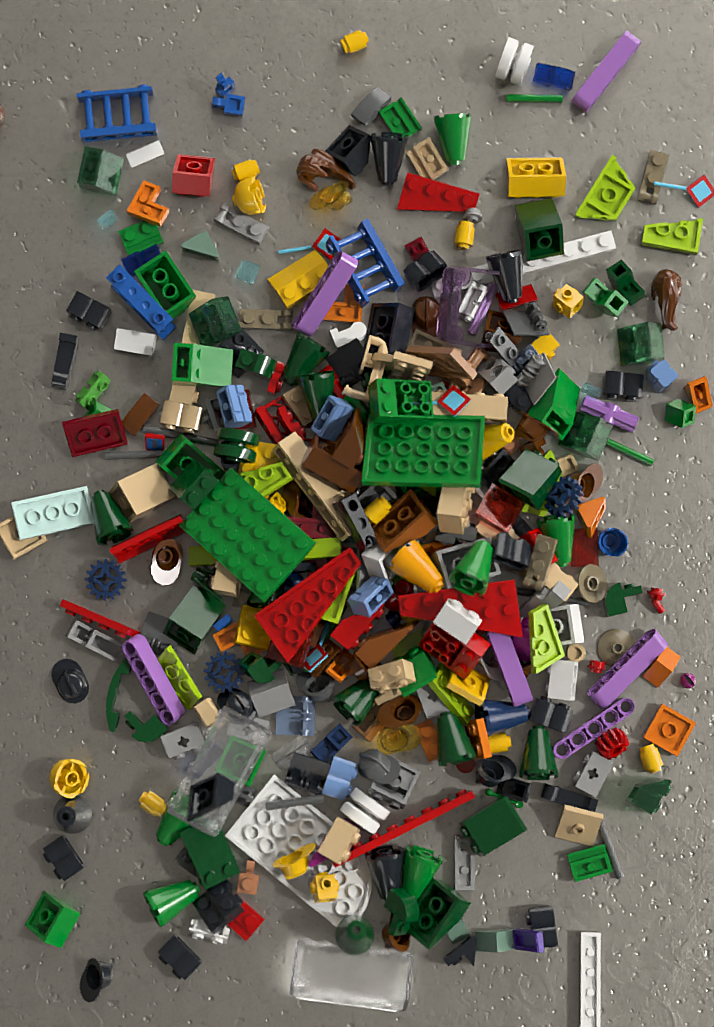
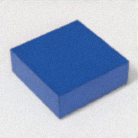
[213,614,233,632]

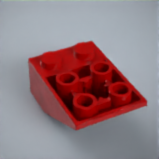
[330,604,385,651]
[418,623,491,680]

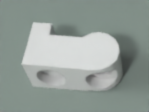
[330,322,367,350]

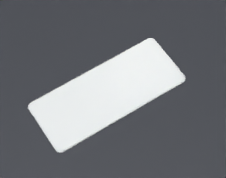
[126,141,164,167]

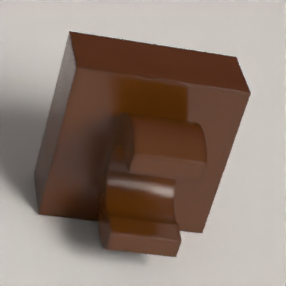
[519,437,546,456]

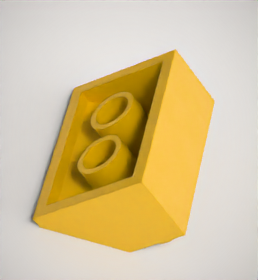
[506,157,566,198]
[267,250,329,310]

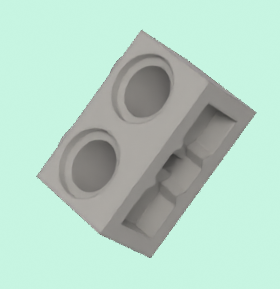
[476,355,518,394]

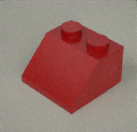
[172,154,215,197]

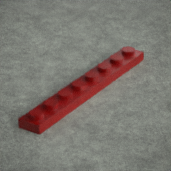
[331,789,475,868]

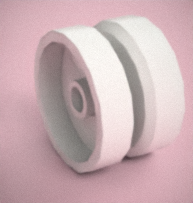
[495,37,534,86]
[340,787,390,834]

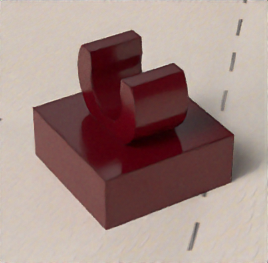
[405,236,429,262]

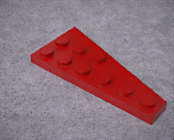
[254,547,361,664]
[398,579,523,638]

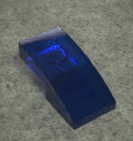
[533,63,575,91]
[121,244,162,276]

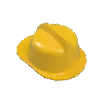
[273,843,316,880]

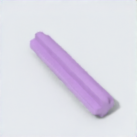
[467,282,498,336]

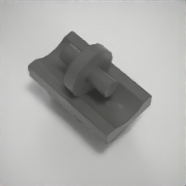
[201,398,225,432]

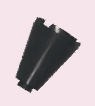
[371,132,408,185]
[486,250,524,304]
[53,795,92,834]
[365,845,404,901]

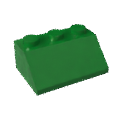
[134,250,196,320]

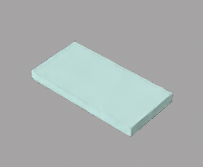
[11,486,94,541]

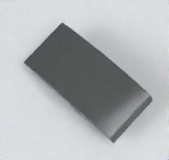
[351,87,391,126]
[435,526,478,545]

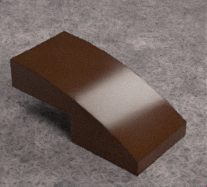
[122,392,160,436]

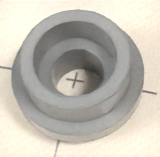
[463,208,482,224]

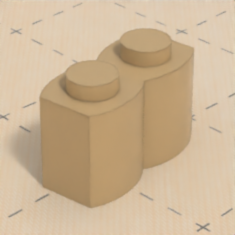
[160,400,203,434]
[193,698,223,729]

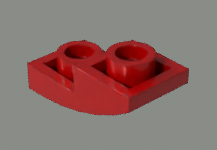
[276,406,306,441]

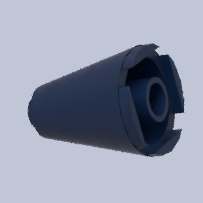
[474,699,530,737]

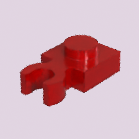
[267,361,285,396]

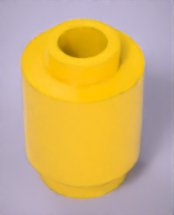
[340,29,369,54]
[231,159,260,182]
[454,221,475,250]
[364,496,392,524]
[488,732,511,754]
[639,743,663,774]
[138,791,167,818]

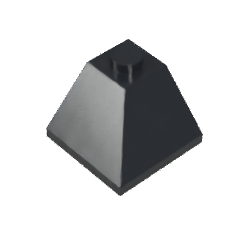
[325,125,371,177]
[187,773,235,822]

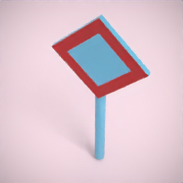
[653,174,714,208]
[278,228,341,261]
[412,385,472,417]
[301,621,330,672]

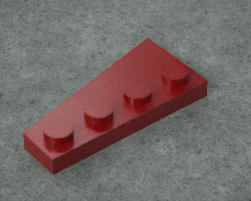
[397,172,480,212]

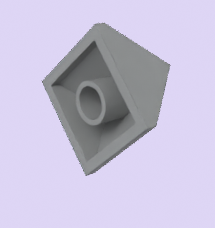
[247,669,296,718]

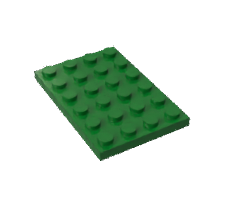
[362,414,485,488]
[179,468,317,602]

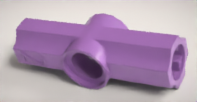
[579,395,639,433]

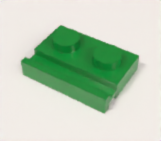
[379,97,422,138]
[118,221,164,258]
[566,843,613,882]

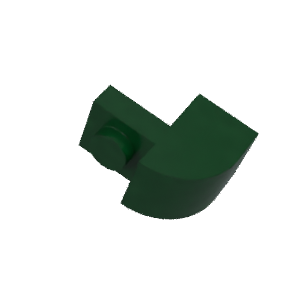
[606,259,646,306]
[235,348,277,382]
[603,582,643,617]
[238,650,286,683]
[124,711,169,742]
[383,887,419,936]

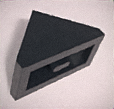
[496,778,532,803]

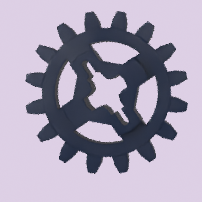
[544,476,584,518]
[84,559,127,601]
[203,651,246,693]

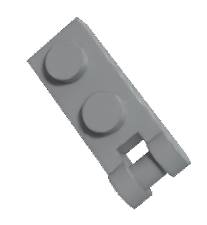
[213,203,269,244]
[454,834,475,890]

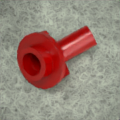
[647,587,666,614]

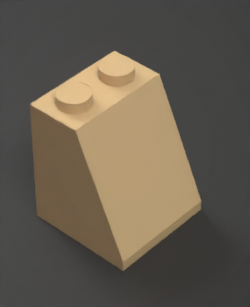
[109,463,175,524]

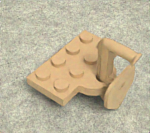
[341,335,433,402]

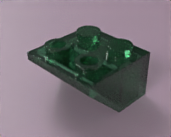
[77,146,124,195]
[189,296,242,346]
[617,322,665,366]
[558,411,613,461]
[626,778,672,815]

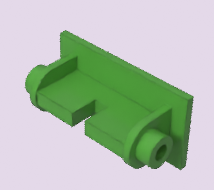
[75,370,111,410]

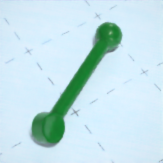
[485,788,523,808]

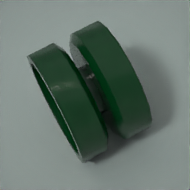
[213,427,260,464]

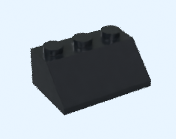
[364,302,414,359]

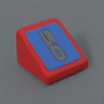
[145,433,166,451]

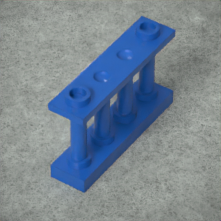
[76,85,158,143]
[325,218,405,308]
[106,264,177,341]

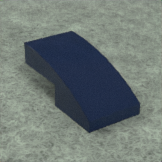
[310,723,353,762]

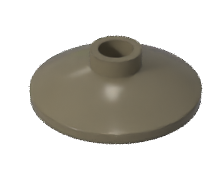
[577,564,608,603]
[598,629,635,667]

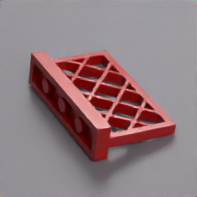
[254,395,314,444]
[109,514,187,564]

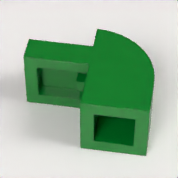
[582,278,629,317]

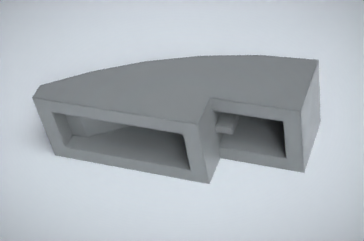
[519,580,571,618]
[65,618,125,664]

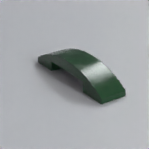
[106,658,132,732]

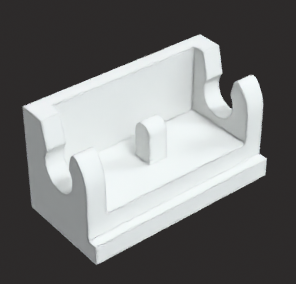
[114,328,157,356]

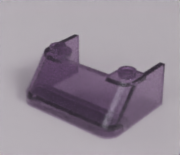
[436,265,500,348]

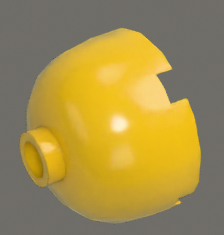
[232,176,266,215]
[49,758,89,798]

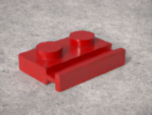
[227,893,265,941]

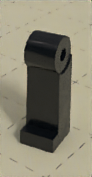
[51,332,80,389]
[333,494,377,551]
[540,783,599,812]

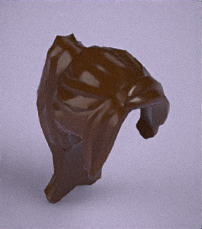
[296,149,356,192]
[651,269,683,331]

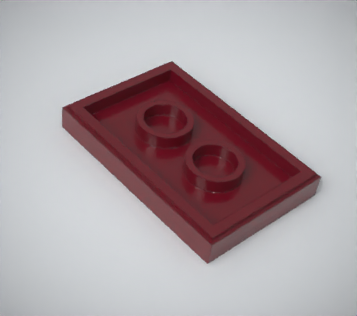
[62,409,128,457]

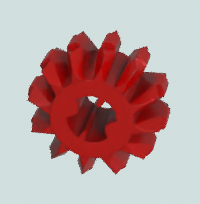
[595,727,630,760]

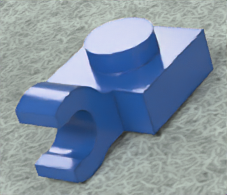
[215,73,235,98]
[212,94,245,117]

